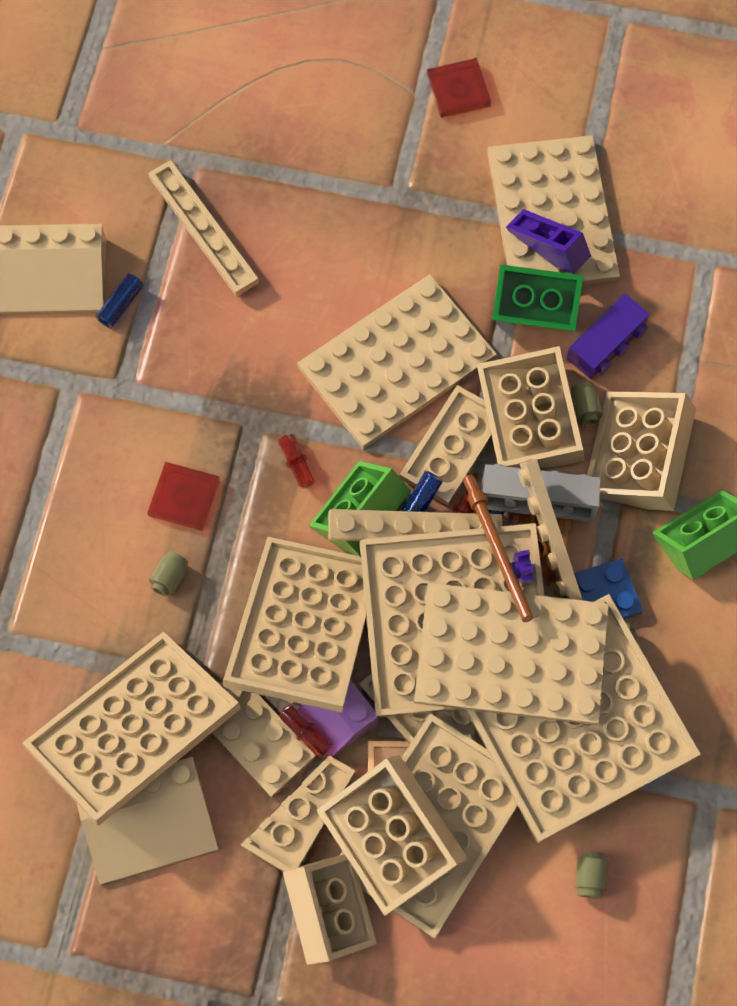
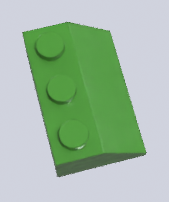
[309,461,411,557]
[652,489,737,580]

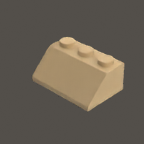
[283,854,377,965]

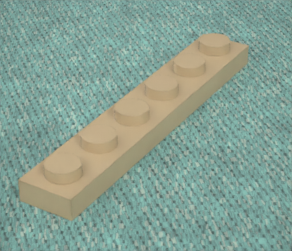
[148,160,259,297]
[518,459,583,601]
[328,509,502,541]

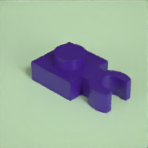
[511,550,535,587]

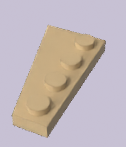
[240,755,355,872]

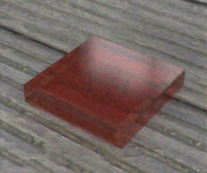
[426,58,491,118]
[147,462,220,531]

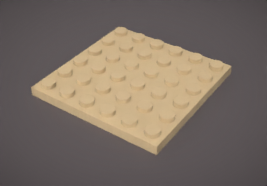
[360,523,544,717]
[466,594,701,843]

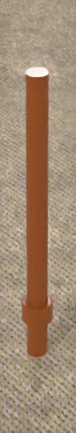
[463,475,534,622]

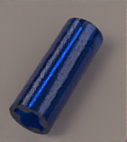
[95,274,144,329]
[401,470,444,512]

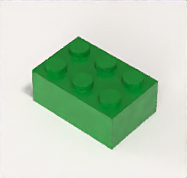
[492,264,583,331]

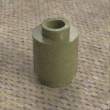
[571,382,603,426]
[149,551,189,597]
[575,852,608,899]

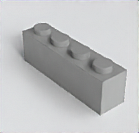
[481,464,600,522]

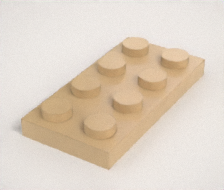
[399,385,492,506]
[212,682,316,798]

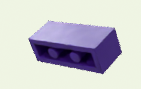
[566,294,650,380]

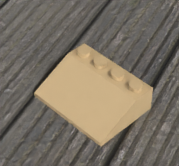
[0,224,107,314]
[477,346,584,468]
[587,392,696,511]
[317,755,468,916]
[77,757,219,885]

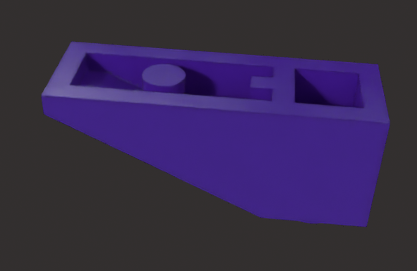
[506,209,591,274]

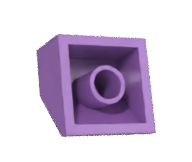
[295,680,379,758]

